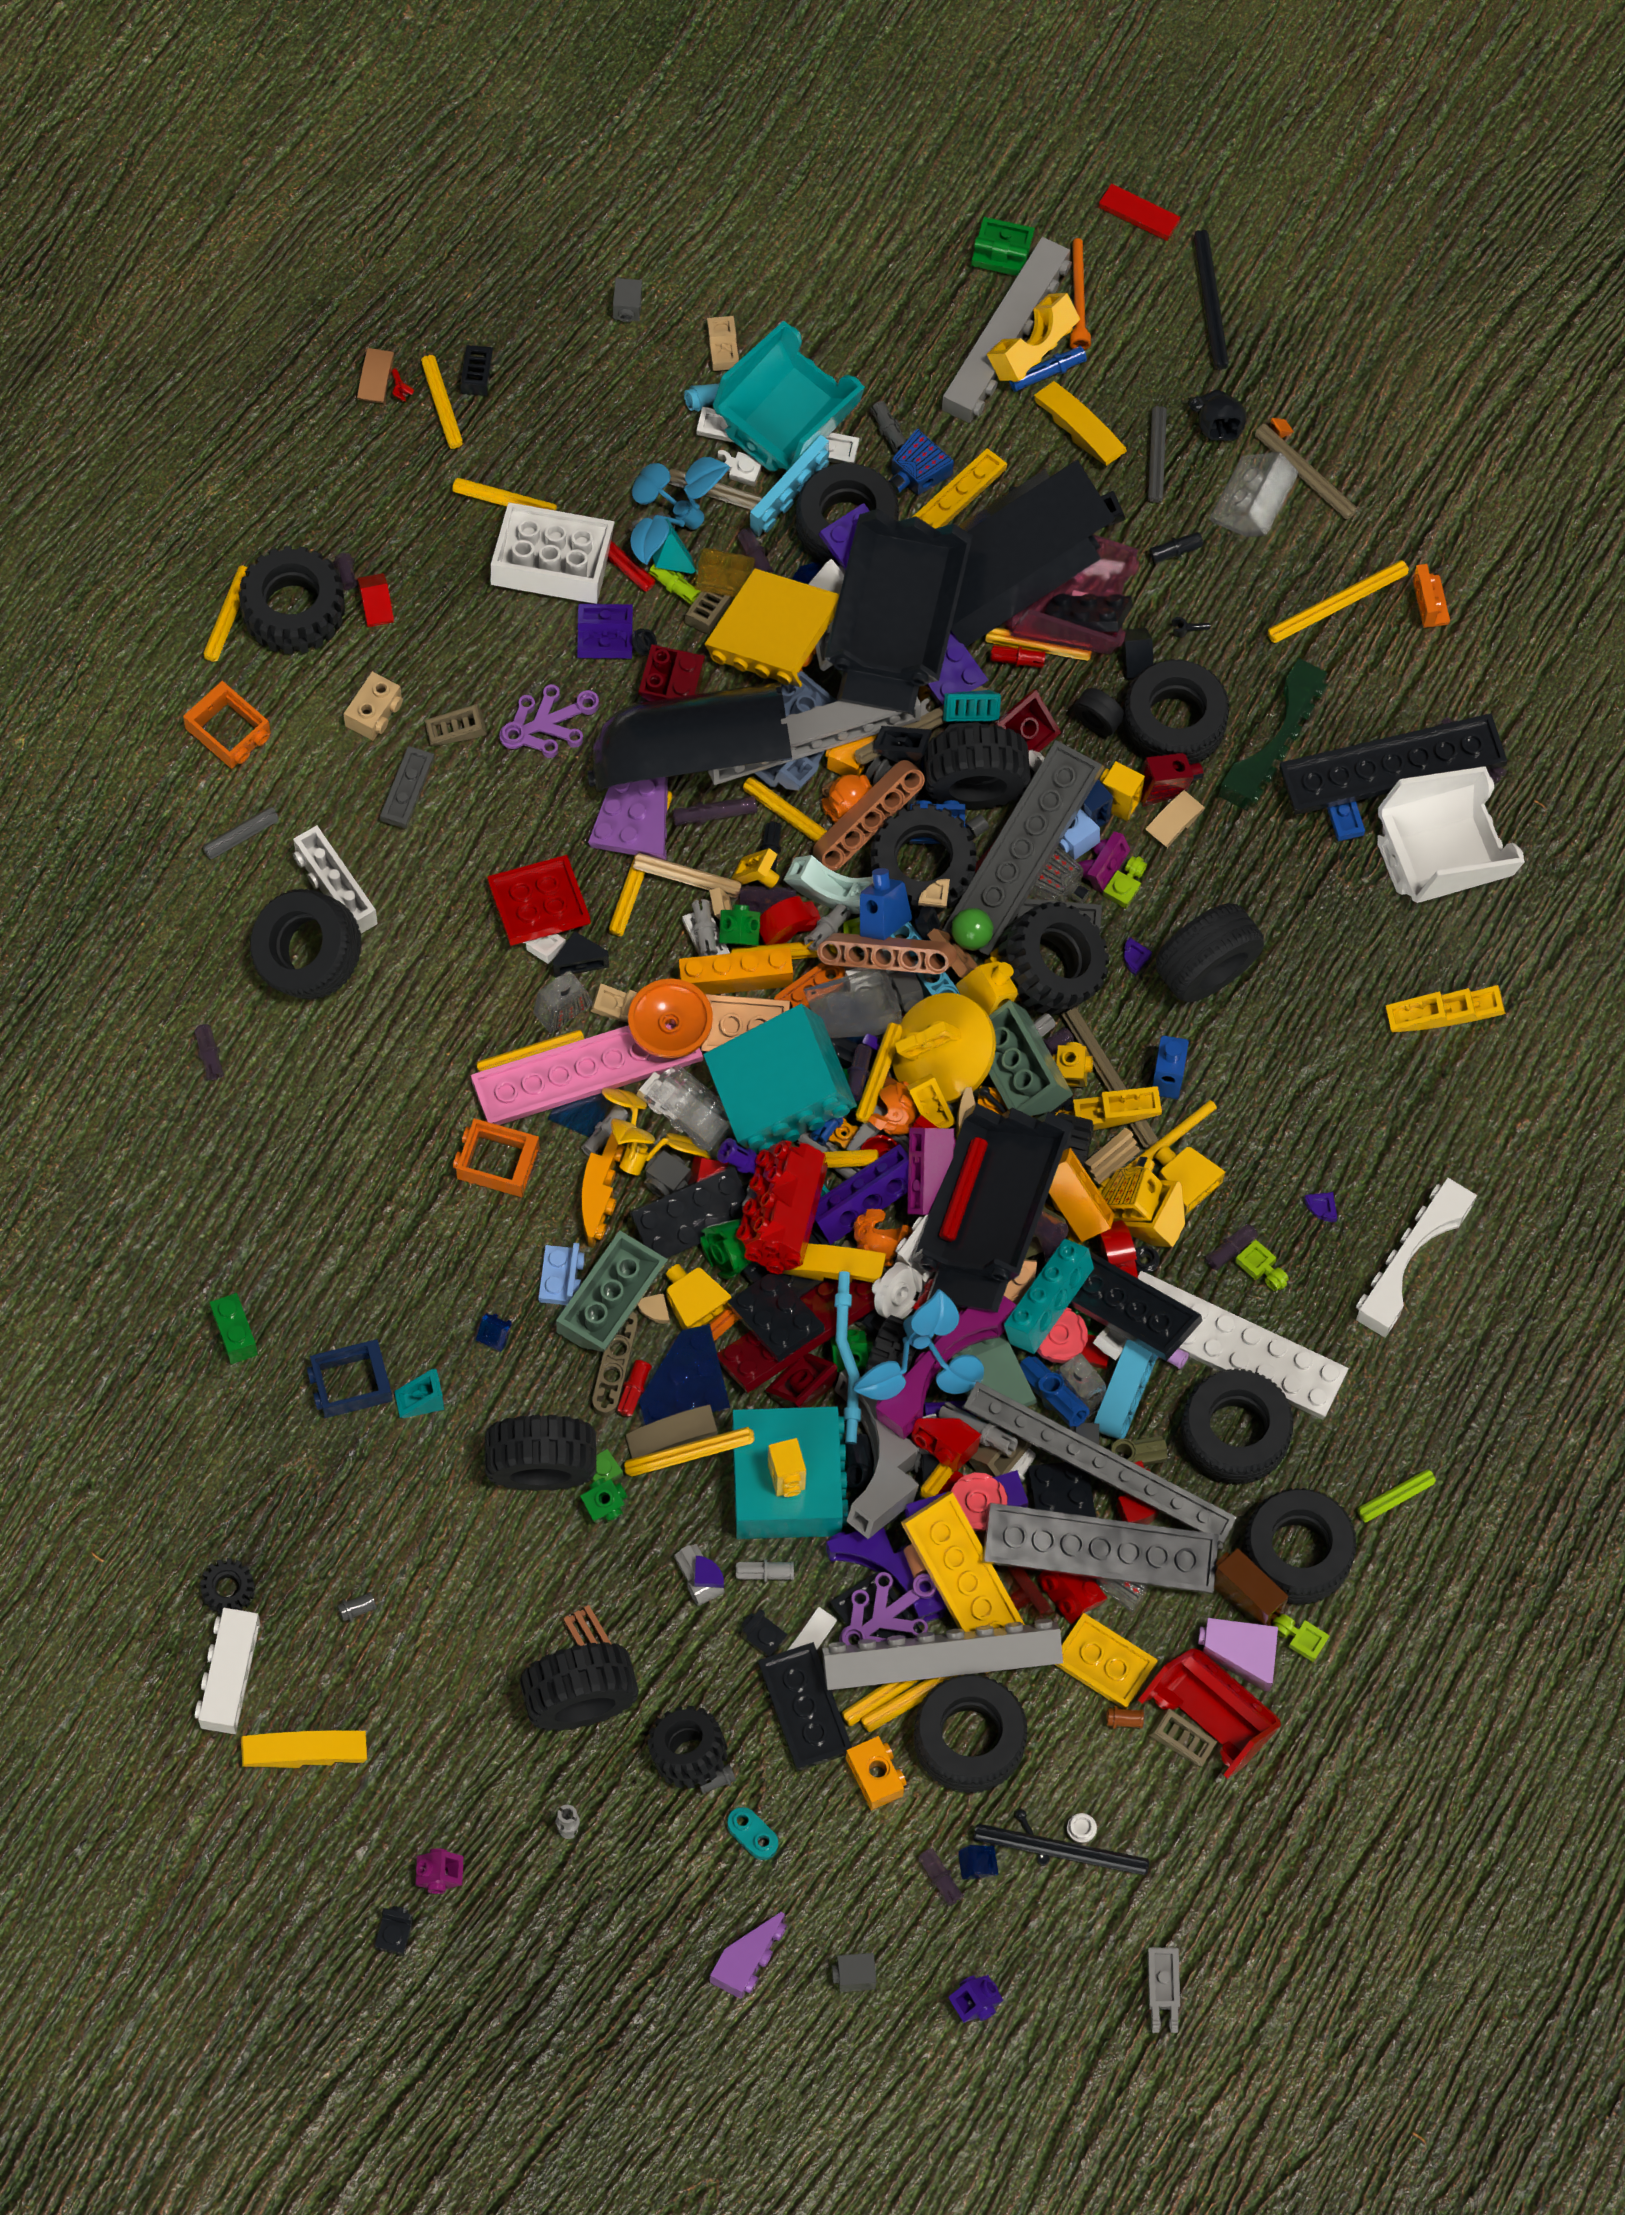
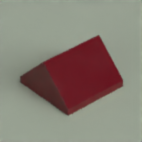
[994,689,1062,752]
[765,1353,838,1408]

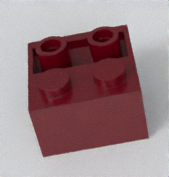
[638,644,705,701]

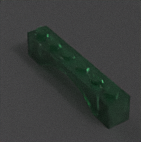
[1219,658,1329,811]

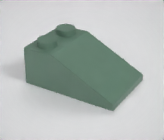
[948,1333,1037,1423]

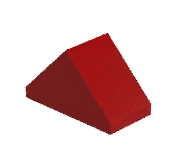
[357,573,394,627]

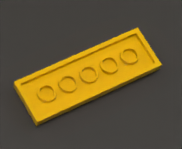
[901,1491,1025,1674]

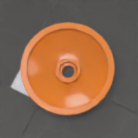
[628,979,713,1058]

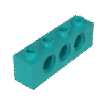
[1004,1238,1094,1354]

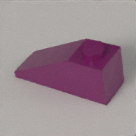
[908,1128,955,1215]

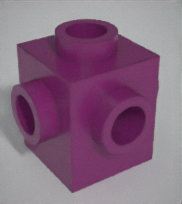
[416,1848,464,1894]

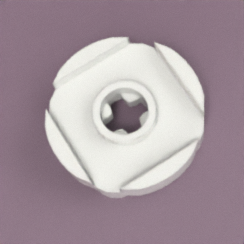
[872,1262,922,1319]

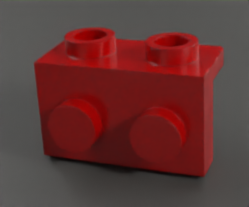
[1037,1571,1107,1624]

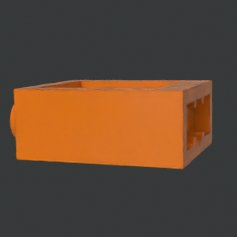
[183,681,271,769]
[453,1118,540,1197]

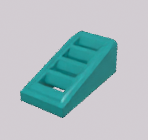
[943,690,1001,721]

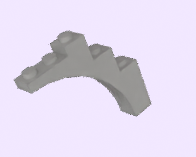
[835,1368,919,1539]

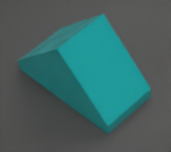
[652,518,696,574]
[394,1369,444,1418]

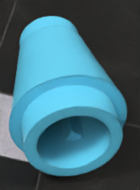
[684,383,720,412]

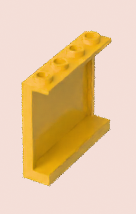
[705,568,840,688]

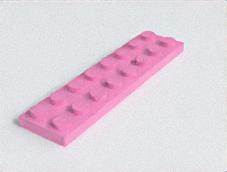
[471,1023,703,1125]

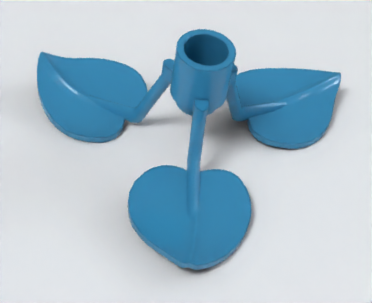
[630,457,730,565]
[853,1289,984,1400]

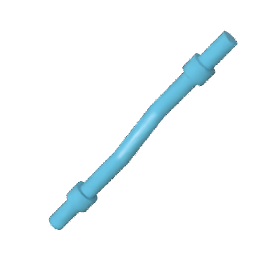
[834,1271,861,1444]

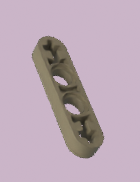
[592,1312,638,1417]

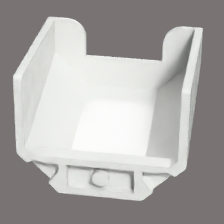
[1378,766,1525,903]

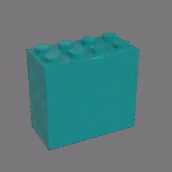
[703,1003,857,1155]
[732,1407,848,1539]

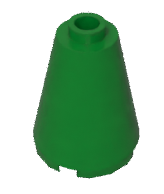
[700,1218,752,1280]

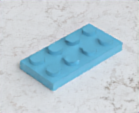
[750,435,830,537]

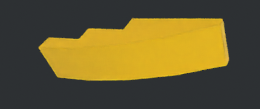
[1034,381,1127,466]
[1386,985,1506,1033]
[1044,1086,1162,1131]
[767,1244,886,1283]
[241,1730,367,1768]

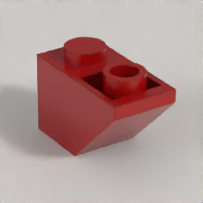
[911,1418,982,1472]

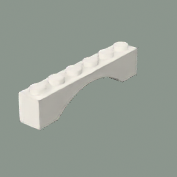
[1356,1178,1477,1338]

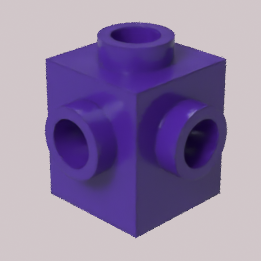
[948,1975,1004,2023]

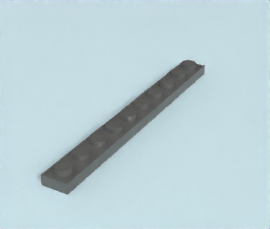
[963,1381,1237,1544]

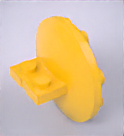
[892,993,996,1104]

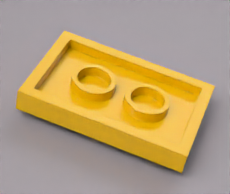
[1054,1613,1158,1709]

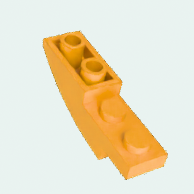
[582,1131,626,1248]

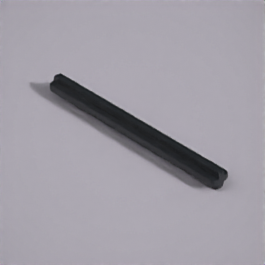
[1194,230,1229,370]
[973,1824,1150,1875]

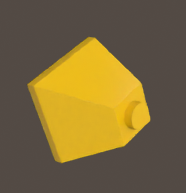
[1124,1180,1185,1247]

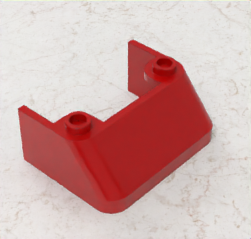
[1138,1648,1281,1779]

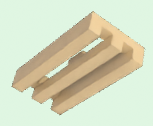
[1085,1128,1140,1185]

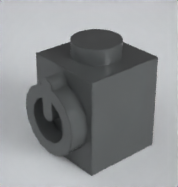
[644,1150,691,1198]

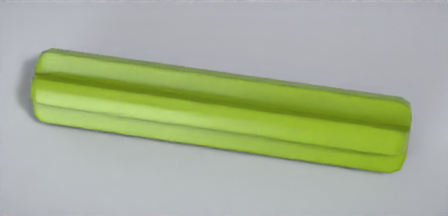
[1357,1469,1436,1522]

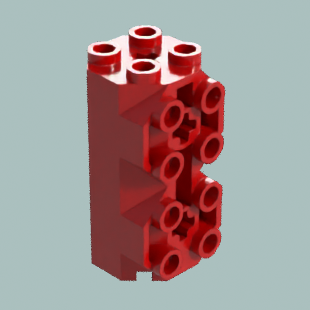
[736,1140,828,1274]

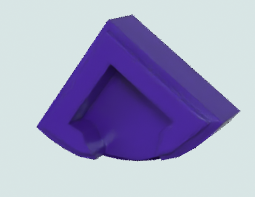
[1124,937,1152,976]
[859,1033,881,1054]
[1304,1192,1337,1222]
[695,1556,724,1588]

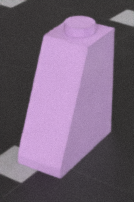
[1198,1618,1278,1692]

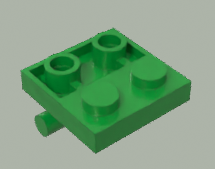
[971,217,1035,276]

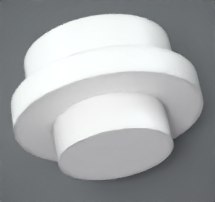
[1067,1813,1097,1843]

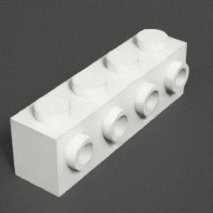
[293,825,377,933]
[195,1608,260,1734]

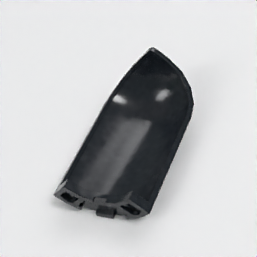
[587,682,792,792]

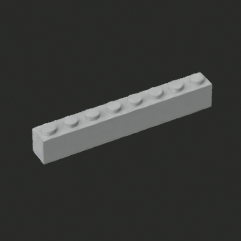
[942,237,1072,424]
[708,697,921,785]
[822,1619,1063,1690]

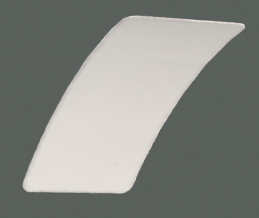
[787,1607,837,1651]

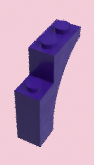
[826,1527,946,1626]

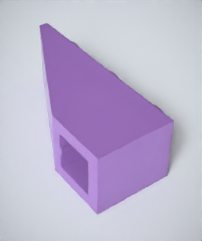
[710,1912,787,1999]

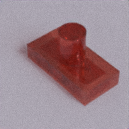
[1008,1566,1055,1619]

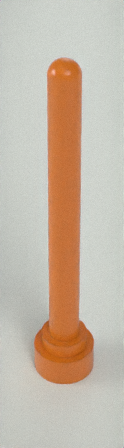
[1070,238,1091,350]

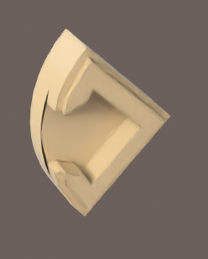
[918,879,950,908]
[637,1294,670,1324]

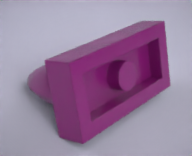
[1074,831,1130,893]

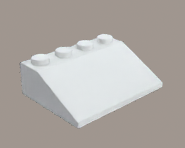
[491,502,614,604]

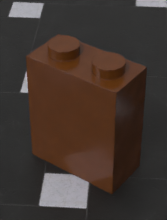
[1214,1548,1289,1626]

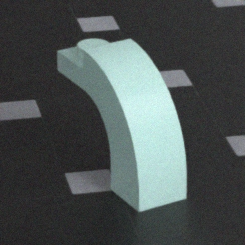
[784,855,873,914]

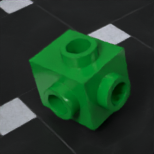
[719,905,760,946]
[830,1329,873,1372]
[580,1478,628,1523]

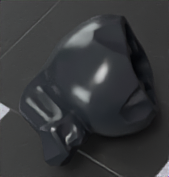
[1188,390,1247,441]

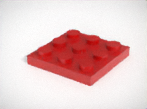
[487,855,591,946]

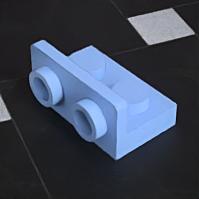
[539,1243,585,1305]

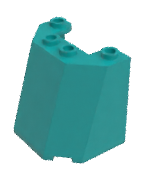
[713,321,865,471]

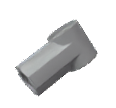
[674,1544,725,1606]

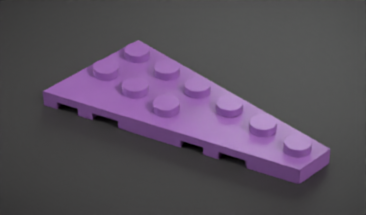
[588,777,668,860]

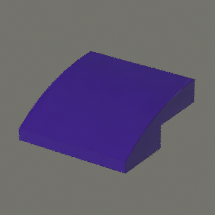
[577,604,633,659]

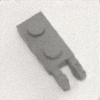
[1147,1948,1180,2033]

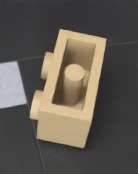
[344,672,403,741]

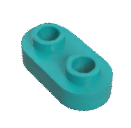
[727,1807,778,1860]

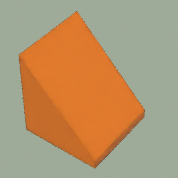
[1270,418,1294,438]

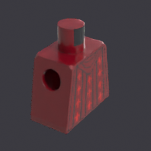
[1139,753,1203,807]

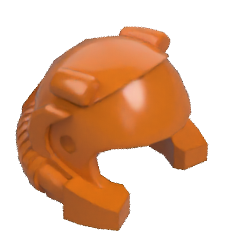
[821,774,872,823]
[868,1081,919,1135]
[853,1209,913,1267]

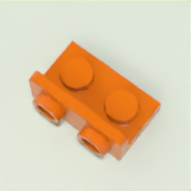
[1413,564,1450,628]

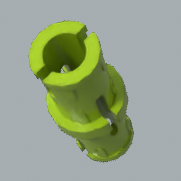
[649,564,701,605]

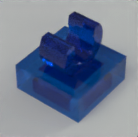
[476,1313,512,1352]

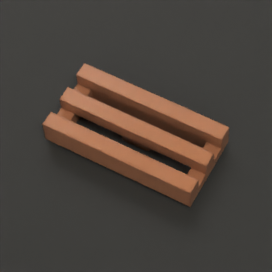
[563,1605,611,1646]

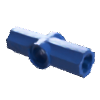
[1020,1356,1090,1427]

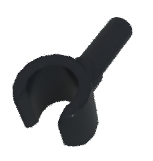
[1172,617,1210,638]

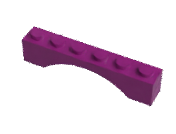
[876,1296,1016,1440]

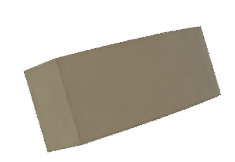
[626,1405,717,1459]

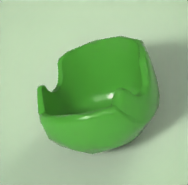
[951,908,994,951]

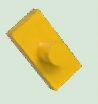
[731,848,779,889]
[906,1074,956,1128]

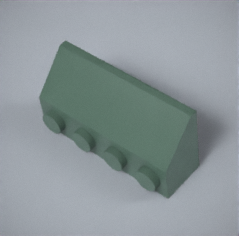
[989,1000,1073,1116]
[556,1230,668,1352]

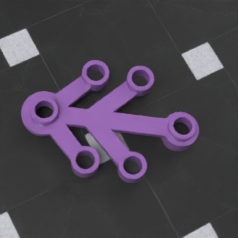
[500,684,599,758]
[839,1572,937,1645]

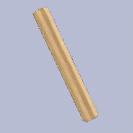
[633,853,741,898]

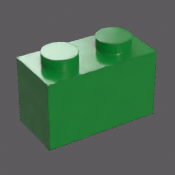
[210,1293,258,1365]

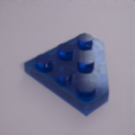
[639,1324,730,1425]

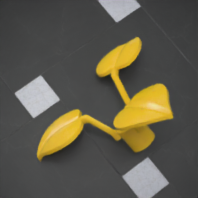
[601,1088,711,1175]

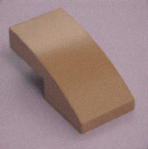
[357,348,394,404]

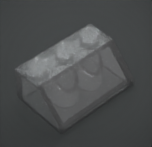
[1209,452,1299,537]
[644,1065,733,1152]

